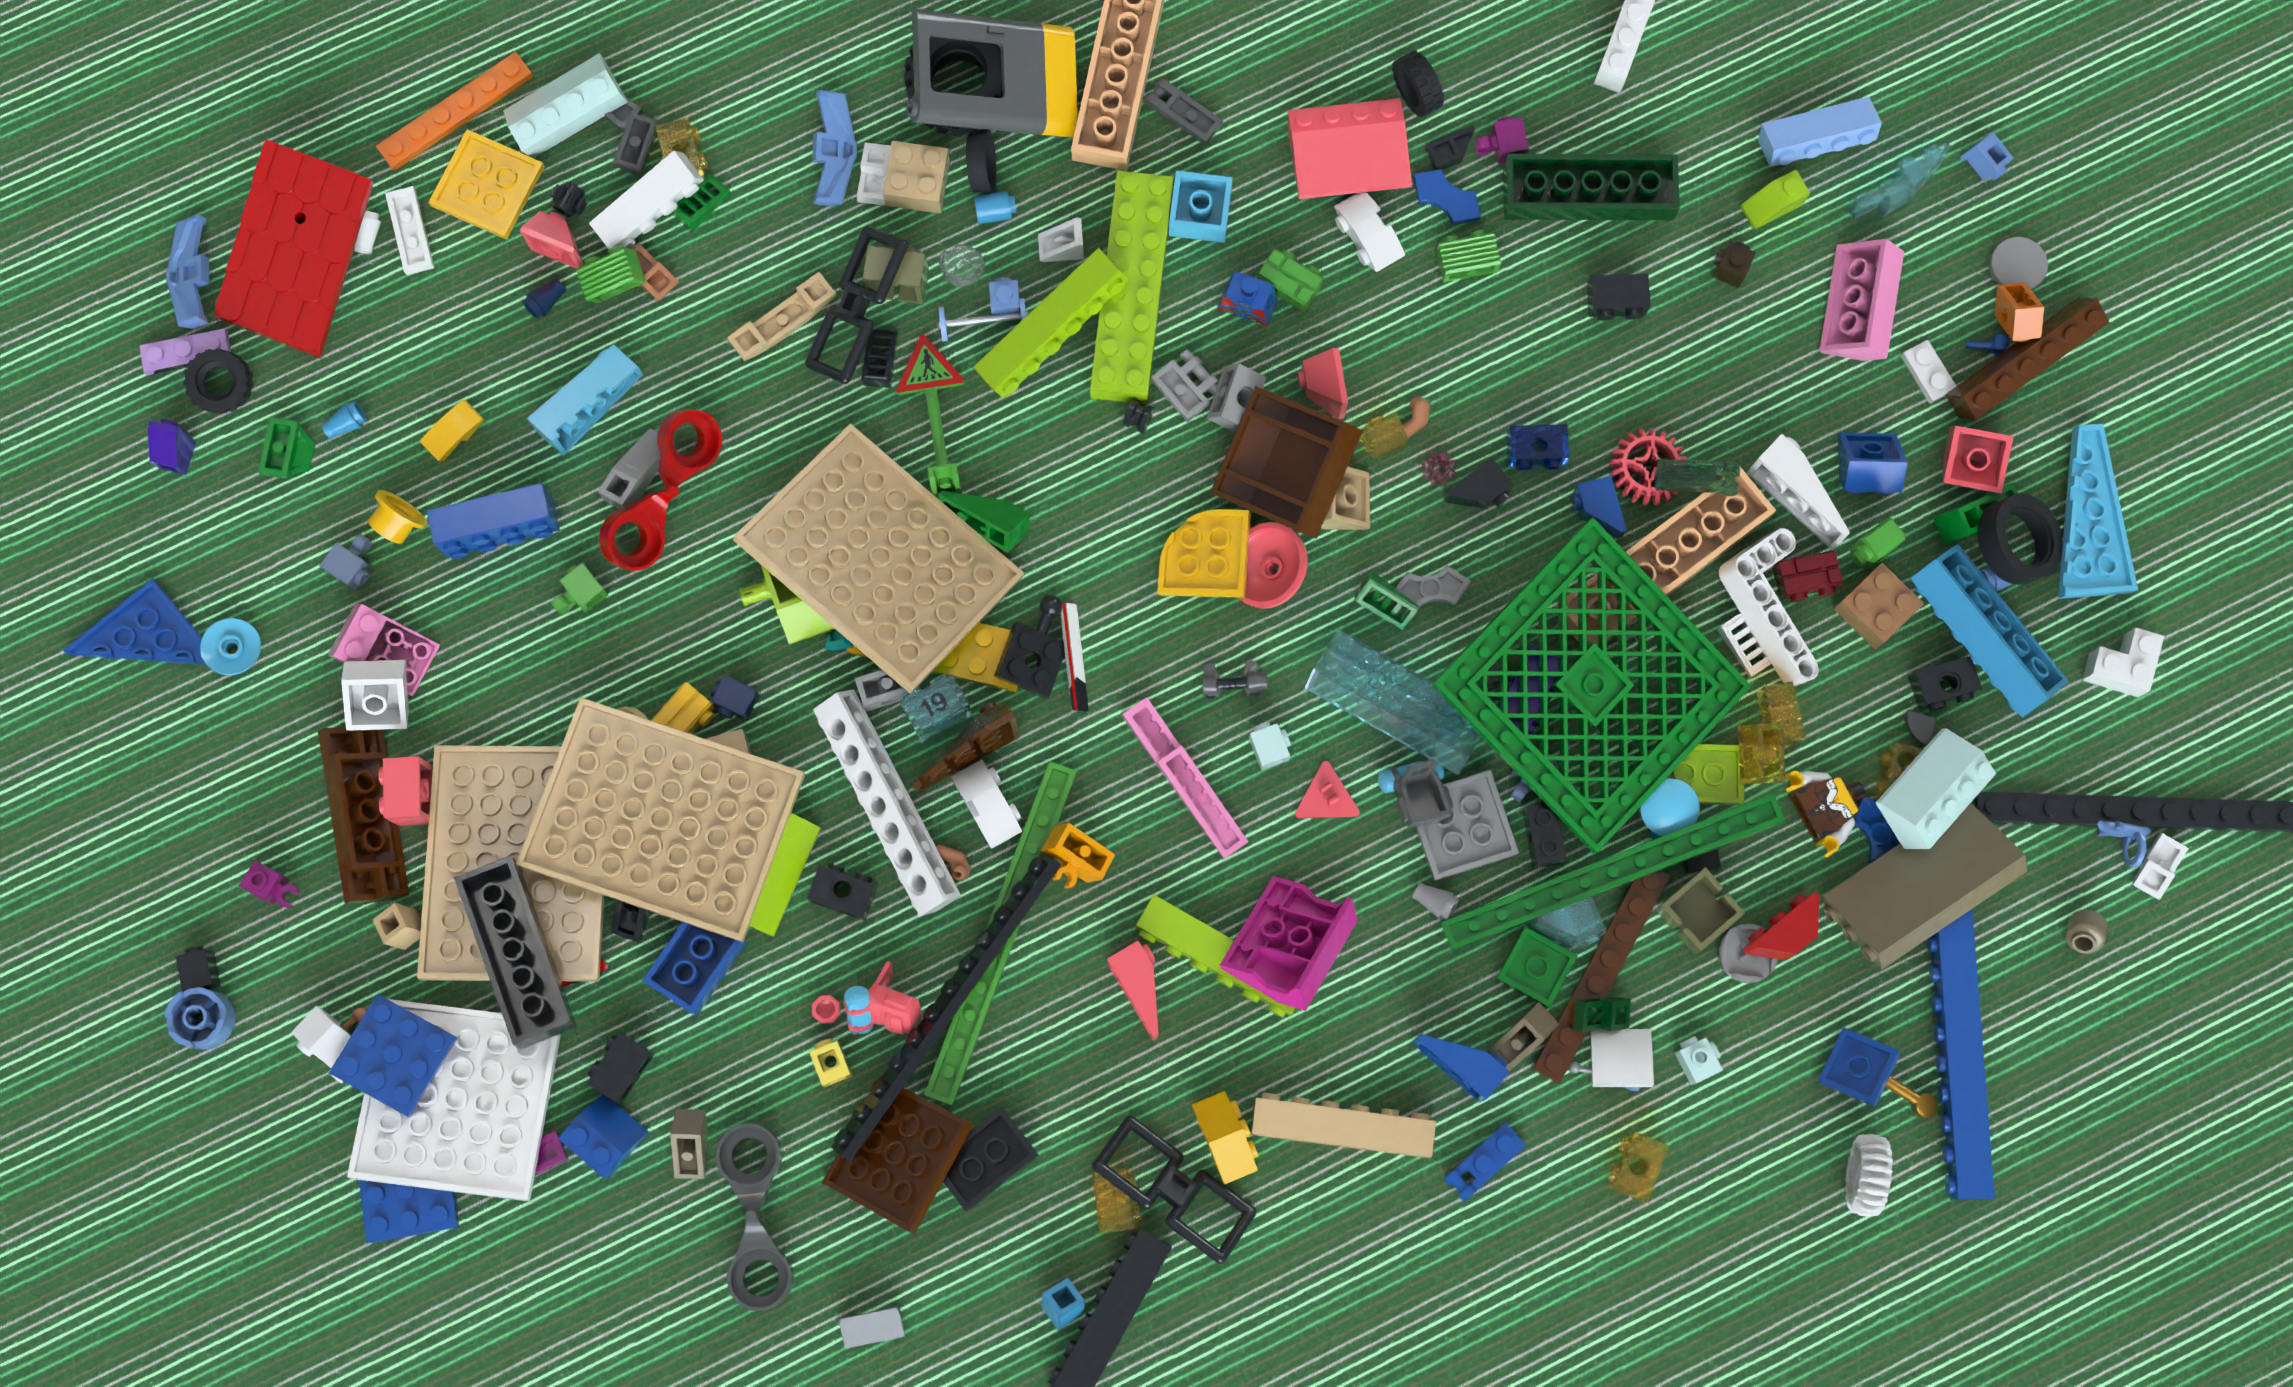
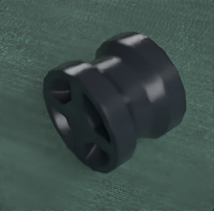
[1122,399,1154,434]

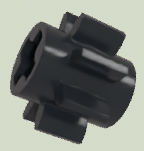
[550,182,588,218]

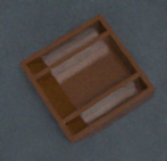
[1210,386,1363,539]

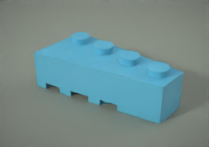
[527,344,643,456]

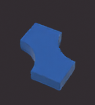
[1413,169,1481,225]
[1854,796,1900,863]

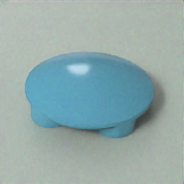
[1639,778,1700,836]

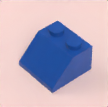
[1838,433,1908,494]
[558,1094,649,1179]

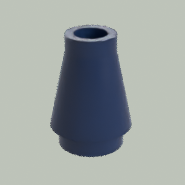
[522,278,566,319]

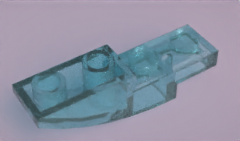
[1848,142,1951,220]

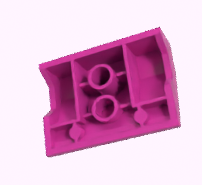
[1220,876,1358,1011]

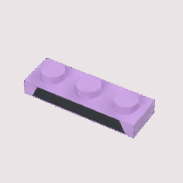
[139,328,231,376]

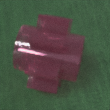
[1421,450,1457,487]

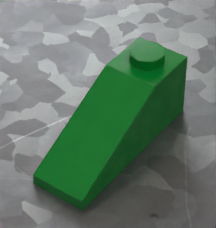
[1933,483,2018,544]
[939,491,1030,553]

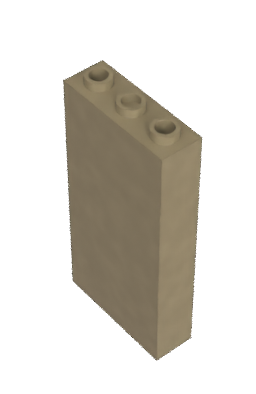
[1823,803,2027,969]

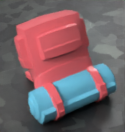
[843,961,921,1035]

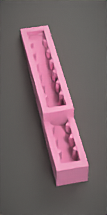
[1121,697,1248,859]

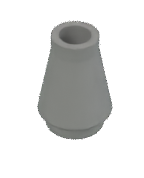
[1412,882,1459,920]

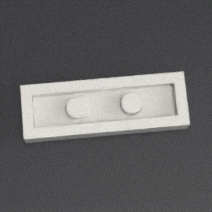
[385,186,434,275]

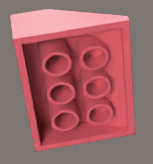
[1288,98,1412,199]

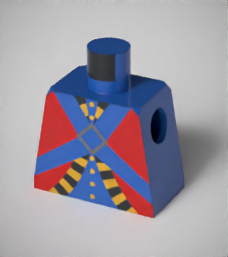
[1217,271,1278,327]

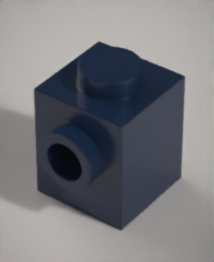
[711,675,760,721]

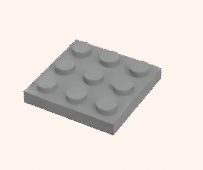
[1416,770,1519,881]

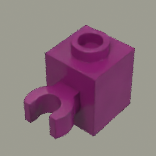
[1475,116,1529,164]
[239,860,301,909]

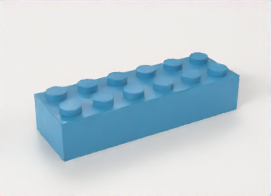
[1910,544,2069,718]

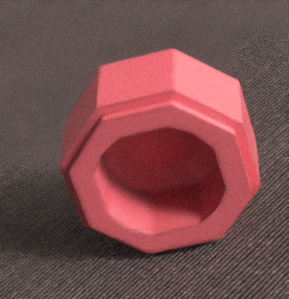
[812,995,841,1024]

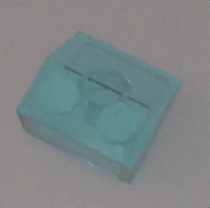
[1529,897,1606,949]

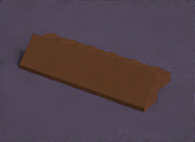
[318,727,409,904]

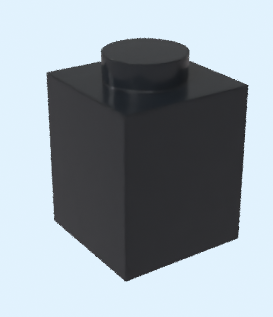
[176,946,221,992]

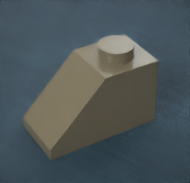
[1489,1002,1559,1071]
[670,1109,708,1179]

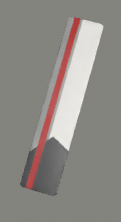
[1061,603,1089,711]

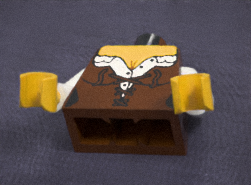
[1781,771,1866,858]

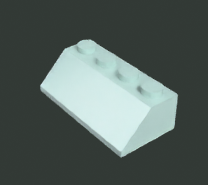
[503,53,628,158]
[1875,728,1996,849]

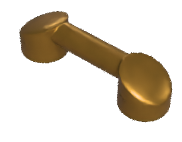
[1885,1076,1938,1118]

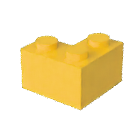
[1192,1091,1259,1184]

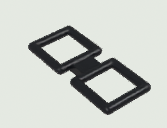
[805,226,908,384]
[1092,1115,1257,1264]

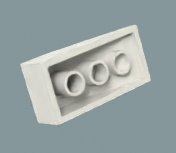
[1747,434,1850,550]

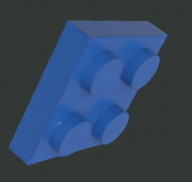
[1818,1027,1901,1107]

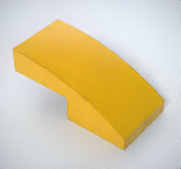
[420,400,485,461]

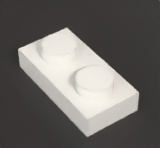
[1901,340,1956,404]

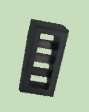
[861,330,898,388]

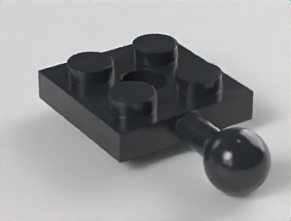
[994,595,1065,698]

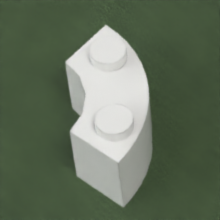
[1334,192,1405,272]
[951,760,1022,849]
[291,1005,352,1083]

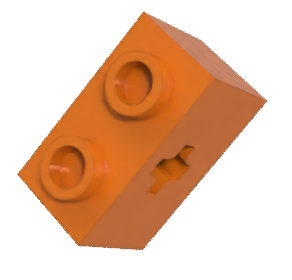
[1994,282,2044,342]

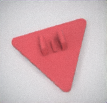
[1295,761,1360,818]

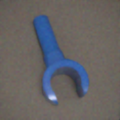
[1966,334,2009,355]

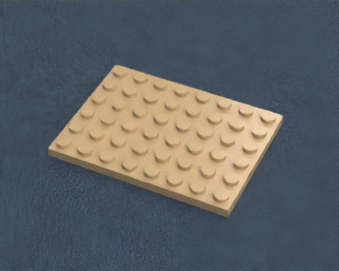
[733,423,1025,694]
[516,697,805,942]
[417,745,604,982]

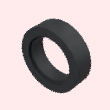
[1978,494,2063,585]

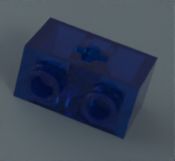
[1506,424,1570,471]

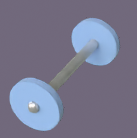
[936,298,1029,342]

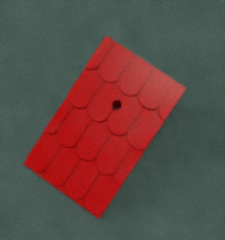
[214,139,374,358]

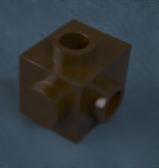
[1713,241,1756,288]

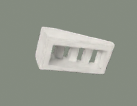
[1717,613,1771,678]

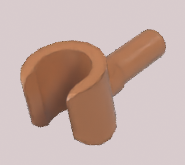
[341,1008,368,1031]

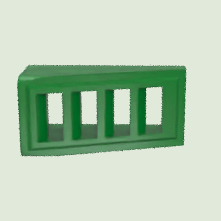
[672,173,732,232]
[1354,571,1419,630]

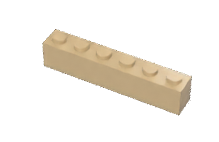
[1251,1093,1436,1158]

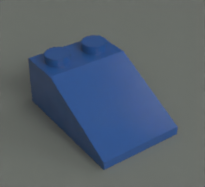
[1412,1034,1510,1103]

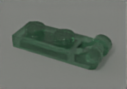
[1655,459,1740,496]

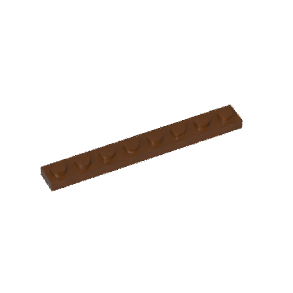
[1532,871,1670,1084]

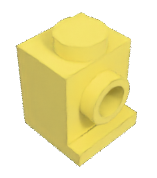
[809,1038,853,1087]

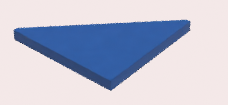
[63,578,206,665]

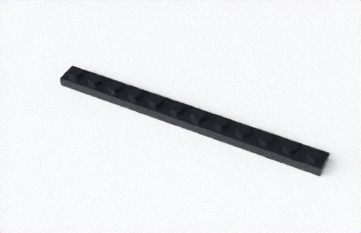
[1975,792,2293,833]
[831,853,1061,1162]

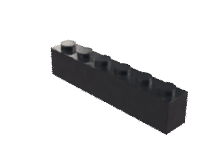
[1047,1229,1172,1387]

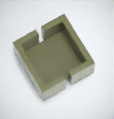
[863,244,929,305]
[1655,867,1745,955]

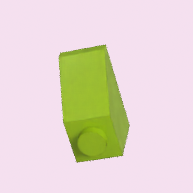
[1740,170,1810,230]

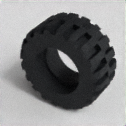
[904,32,1002,137]

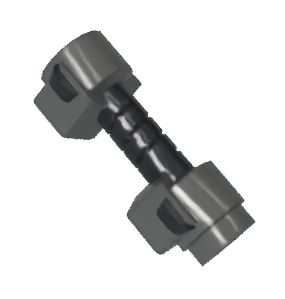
[1202,660,1268,699]

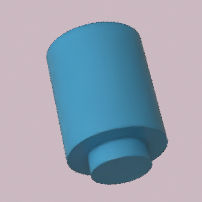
[974,191,1017,224]

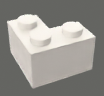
[2082,628,2164,697]

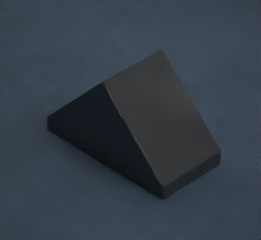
[611,900,651,942]

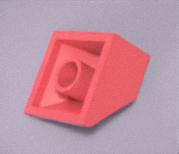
[520,211,584,269]
[1297,347,1348,420]

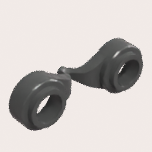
[716,1123,794,1311]

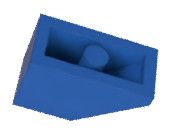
[1571,476,1627,539]

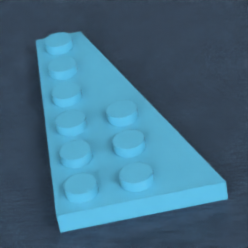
[2058,424,2138,599]

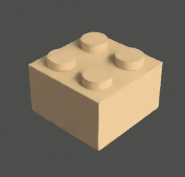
[883,141,950,214]

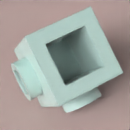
[1249,722,1291,771]
[1675,1036,1723,1085]

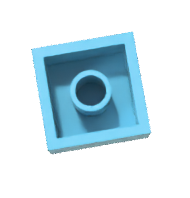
[1169,170,1233,243]

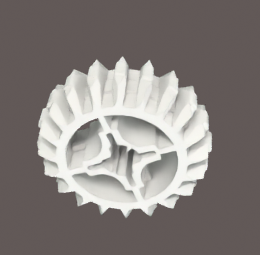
[1845,1134,1893,1217]

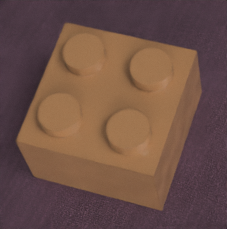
[1834,563,1924,650]

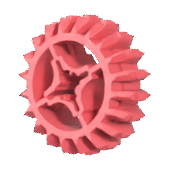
[1609,428,1688,506]

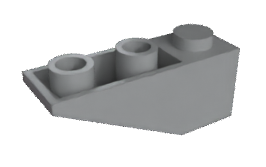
[598,429,675,509]

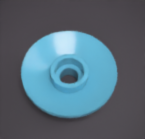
[200,618,261,675]

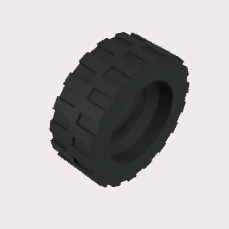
[1392,50,1444,117]
[183,349,254,414]

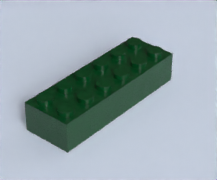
[1503,154,1680,220]

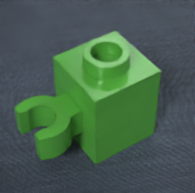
[551,563,609,616]

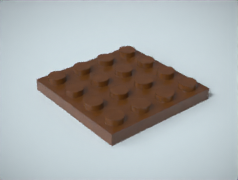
[822,1076,973,1234]

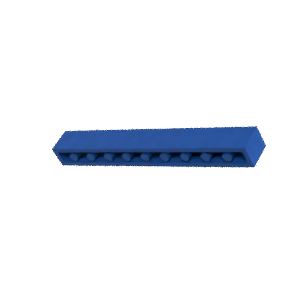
[1927,909,1995,1200]

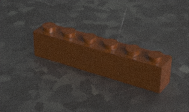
[1945,297,2110,420]

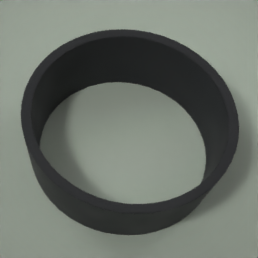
[966,130,997,193]

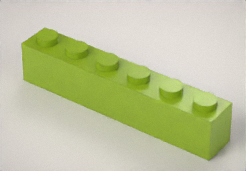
[973,248,1129,399]
[1136,895,1296,1018]

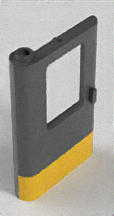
[906,9,1078,138]

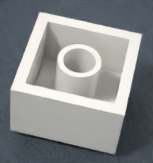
[341,660,409,730]

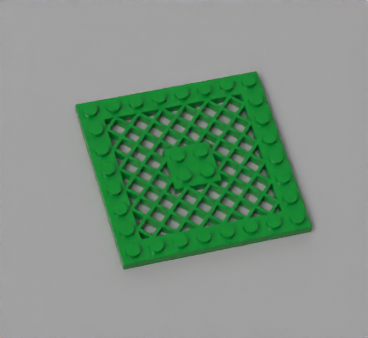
[1431,517,1752,853]

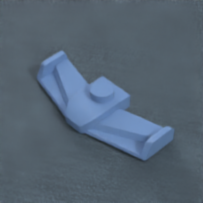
[812,90,857,206]
[166,215,209,329]

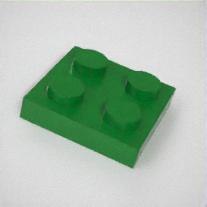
[1496,926,1578,1008]

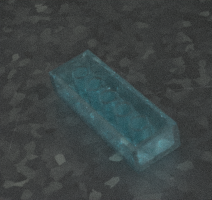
[1305,629,1481,775]

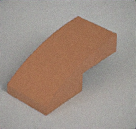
[632,243,679,302]

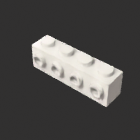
[589,151,704,249]

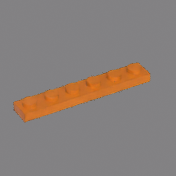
[376,51,533,171]

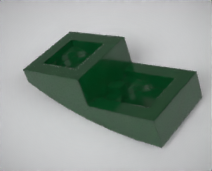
[1573,998,1631,1032]

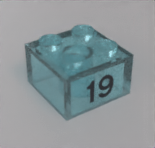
[900,674,972,743]

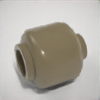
[2065,910,2108,954]

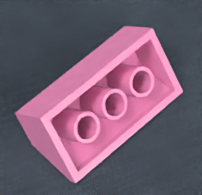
[1819,239,1904,361]

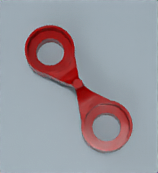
[599,409,722,571]

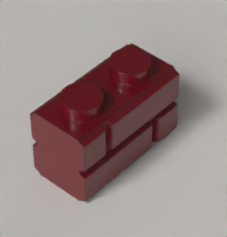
[1773,550,1843,603]

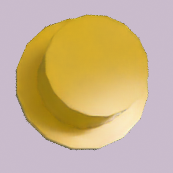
[368,490,427,544]

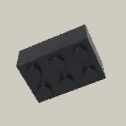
[943,1107,1039,1212]

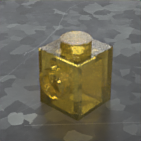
[1361,413,1408,459]

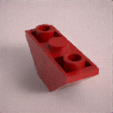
[1742,891,1819,960]

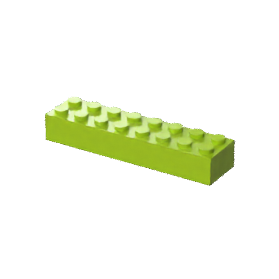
[1090,170,1174,405]

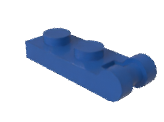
[1444,1123,1526,1202]

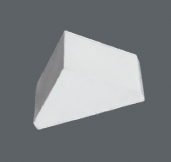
[1038,217,1084,262]

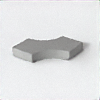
[1396,565,1471,608]

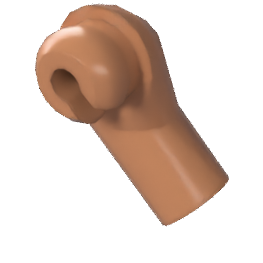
[1399,396,1430,439]
[937,844,970,881]

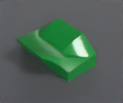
[258,417,316,479]

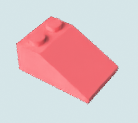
[1107,941,1159,1041]

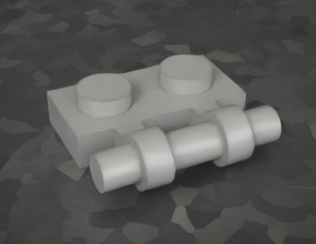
[1151,349,1219,423]

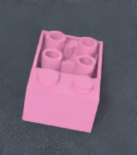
[328,604,440,696]

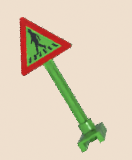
[896,334,965,499]

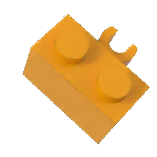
[1040,823,1115,889]

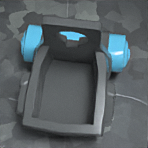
[1378,757,1453,828]

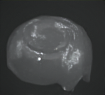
[939,244,985,287]

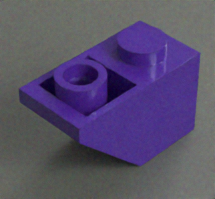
[148,419,196,475]

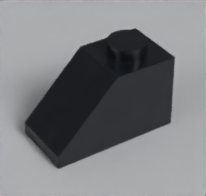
[1443,458,1513,509]

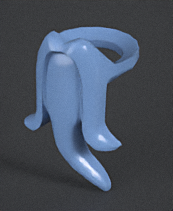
[2097,820,2151,867]

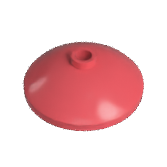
[1239,522,1308,609]

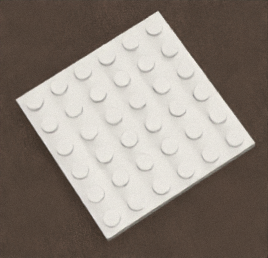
[347,999,561,1201]

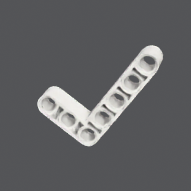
[1719,528,1819,687]

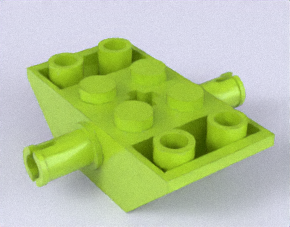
[739,564,835,645]

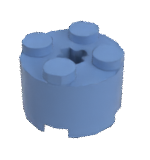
[165,987,237,1049]

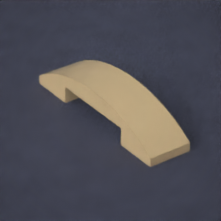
[727,272,836,361]

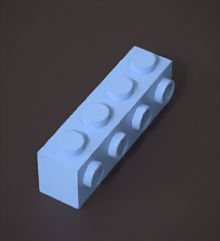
[1758,96,1882,167]

